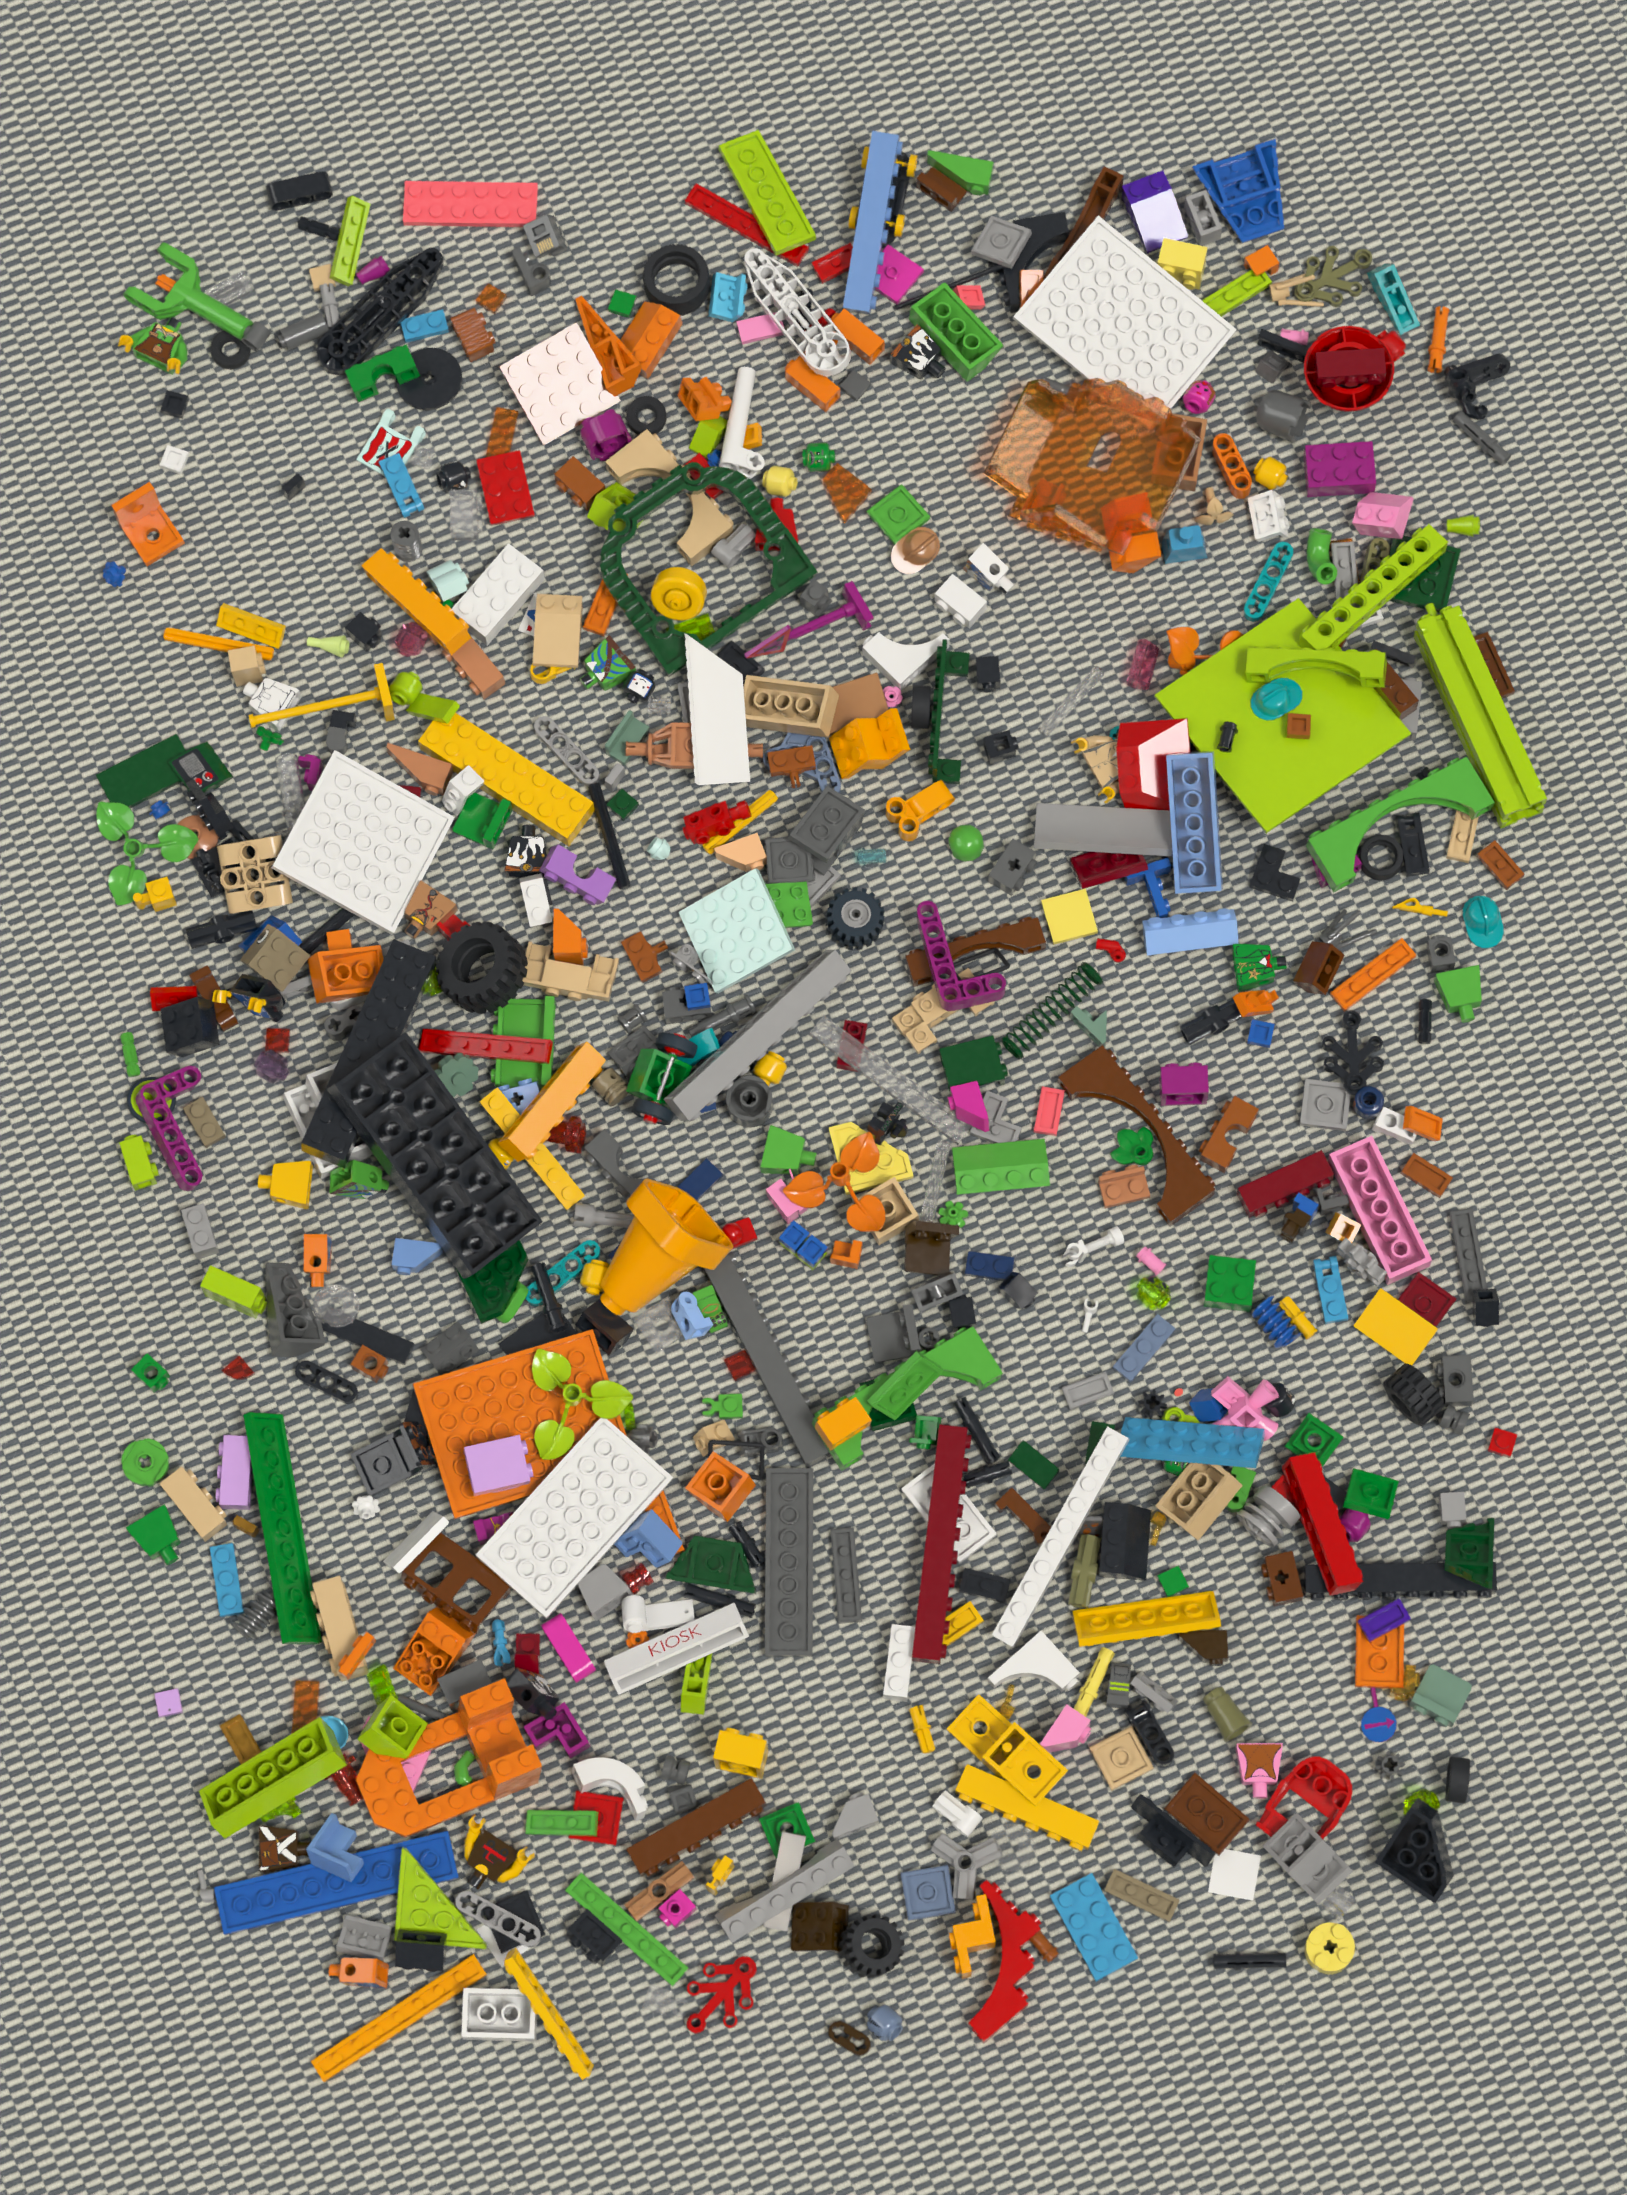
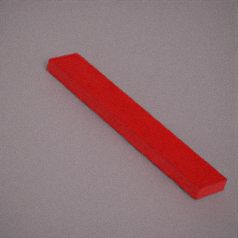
[684,183,809,267]
[419,1028,553,1064]

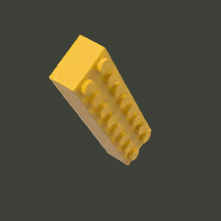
[418,713,595,847]

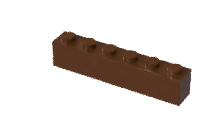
[626,1778,767,1878]

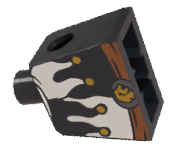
[890,324,946,379]
[505,824,547,878]
[506,1667,559,1720]

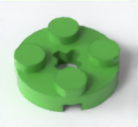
[122,1438,170,1487]

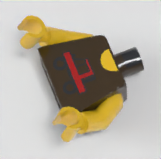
[464,1814,535,1890]

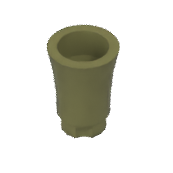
[1203,1687,1252,1742]

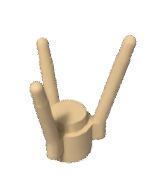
[1269,274,1324,307]

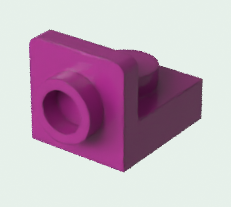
[298,754,323,791]

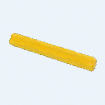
[702,790,778,855]

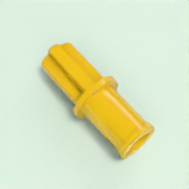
[1279,1296,1318,1340]
[908,1705,935,1754]

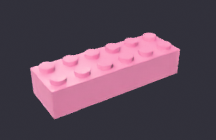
[1328,1136,1432,1285]

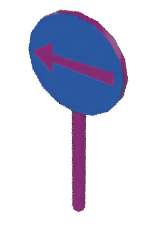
[1361,1688,1397,1742]

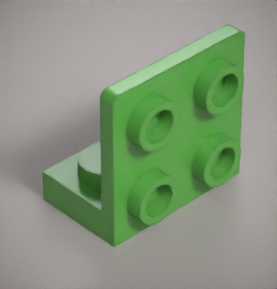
[765,882,813,928]

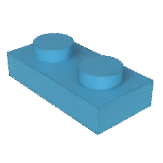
[401,309,449,343]

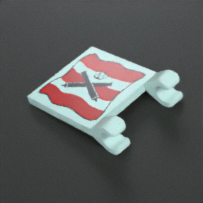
[356,409,426,476]

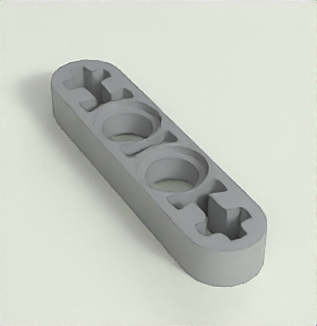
[534,716,600,787]
[456,1891,541,1948]

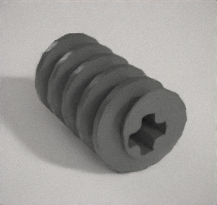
[390,521,423,562]
[230,1589,276,1640]

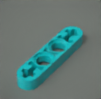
[1244,542,1294,622]
[526,1240,601,1307]

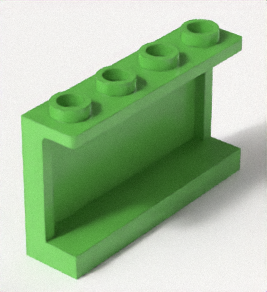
[491,996,556,1091]

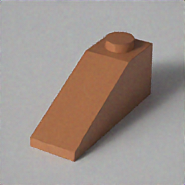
[386,743,454,796]

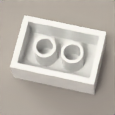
[462,1988,537,2042]

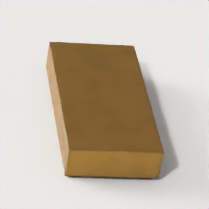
[219,1714,262,1764]

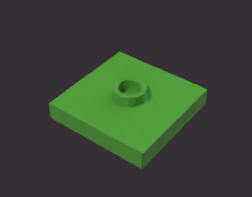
[867,484,930,545]

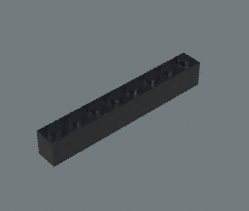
[1304,1562,1497,1601]

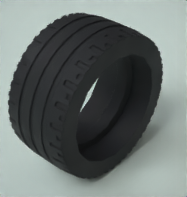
[643,244,710,316]

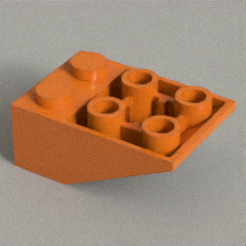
[393,1606,475,1696]

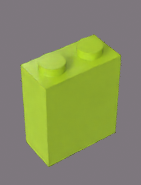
[200,1265,267,1319]

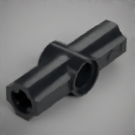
[186,910,258,949]
[1180,999,1243,1045]

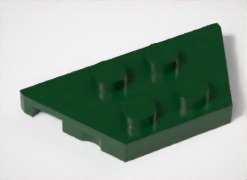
[1444,1518,1495,1589]
[665,1536,756,1594]

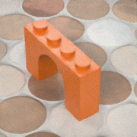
[785,308,885,412]

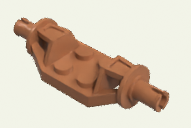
[626,722,763,769]

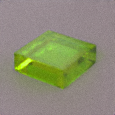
[624,1402,636,1430]

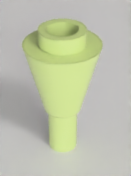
[307,635,350,658]

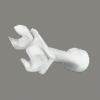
[1062,1226,1124,1267]

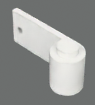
[621,1595,695,1633]

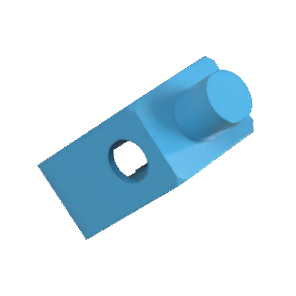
[1161,525,1207,564]

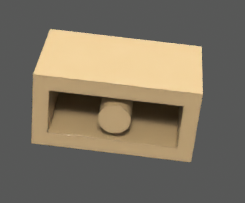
[228,646,266,687]

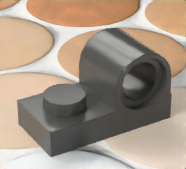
[511,247,551,296]

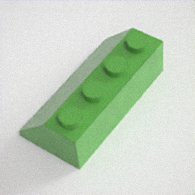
[909,282,1003,382]
[952,1139,1050,1195]

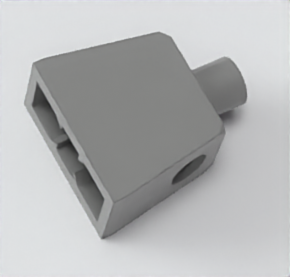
[578,1564,632,1621]

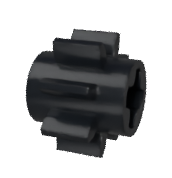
[1138,1389,1167,1419]

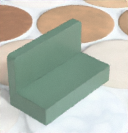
[605,710,650,766]

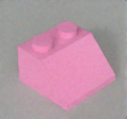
[1352,492,1414,539]
[1040,1704,1091,1753]

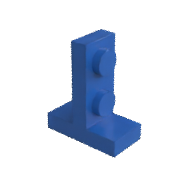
[1124,858,1171,918]

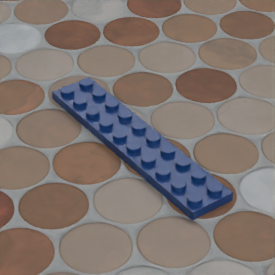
[214,1831,459,1935]

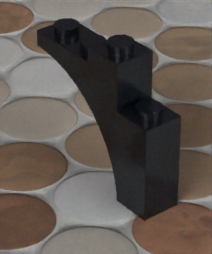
[987,212,1069,314]

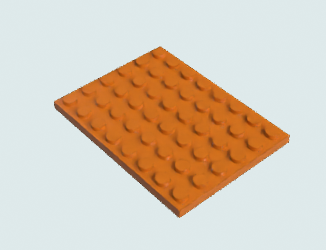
[413,1329,627,1519]

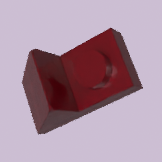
[514,1634,541,1674]

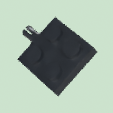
[186,779,234,840]

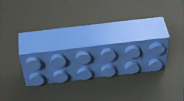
[1166,751,1223,894]

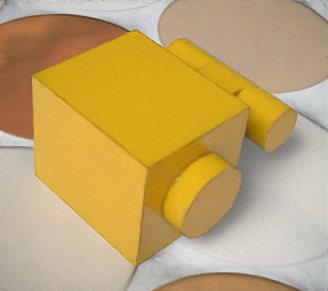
[133,877,177,912]

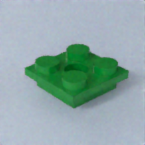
[1285,1413,1344,1467]
[759,1802,815,1859]

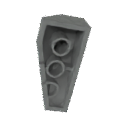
[265,1262,325,1357]

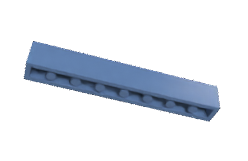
[843,131,903,315]

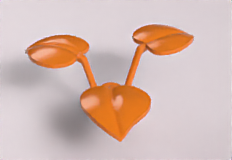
[1166,627,1244,675]
[783,1132,885,1232]

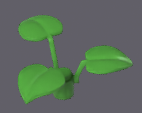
[96,802,198,905]

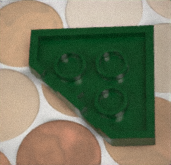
[455,1240,529,1324]

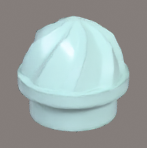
[646,837,670,860]

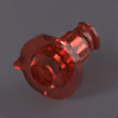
[546,1115,586,1154]
[323,1753,363,1807]

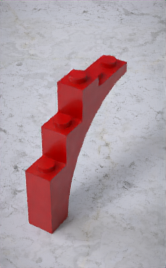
[968,1880,1042,2044]

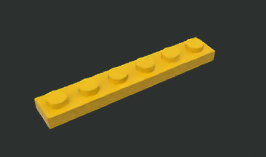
[479,1087,585,1211]
[504,1948,594,2080]

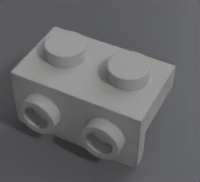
[336,1915,391,1961]

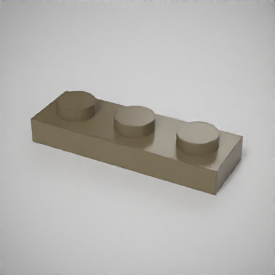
[1104,1869,1180,1923]

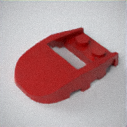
[1256,1756,1353,1839]

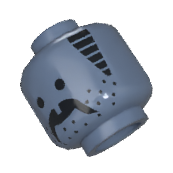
[867,2005,903,2041]

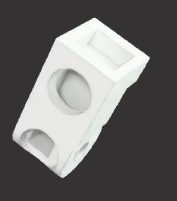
[1371,1107,1417,1144]

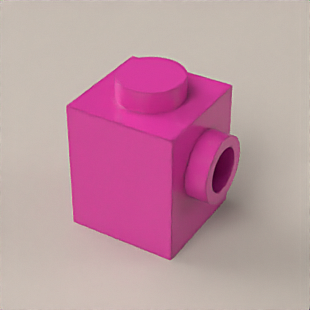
[659,1889,697,1929]

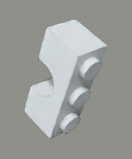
[883,1624,915,1702]

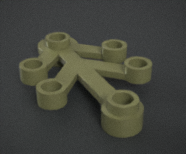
[1294,246,1372,307]

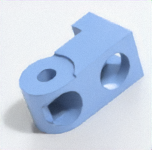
[671,1292,713,1340]

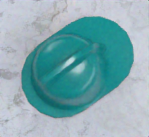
[1251,678,1302,720]
[1462,896,1504,948]

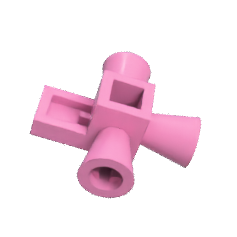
[1211,1376,1279,1441]

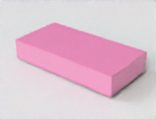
[737,312,784,345]

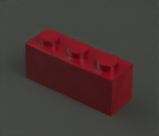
[1315,348,1386,388]

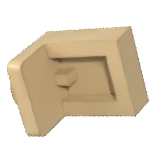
[693,1420,735,1457]

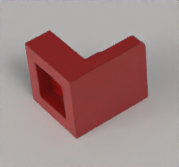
[436,914,470,941]

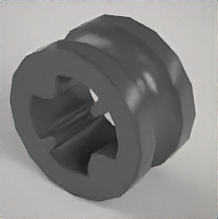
[919,1328,940,1351]

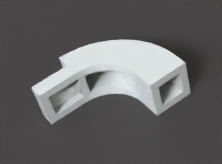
[572,1757,648,1821]

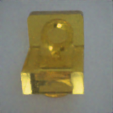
[1389,1665,1420,1701]

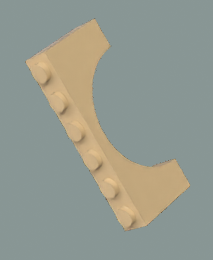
[605,429,734,566]

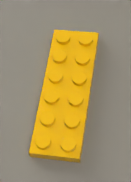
[1073,1591,1221,1647]

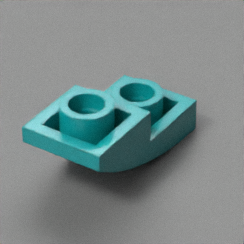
[677,1028,720,1067]

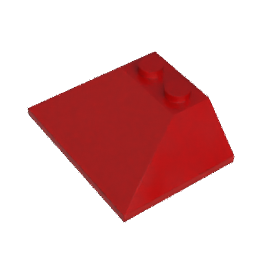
[1116,718,1190,811]

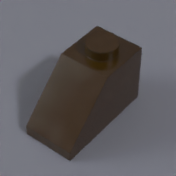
[1178,1630,1229,1666]

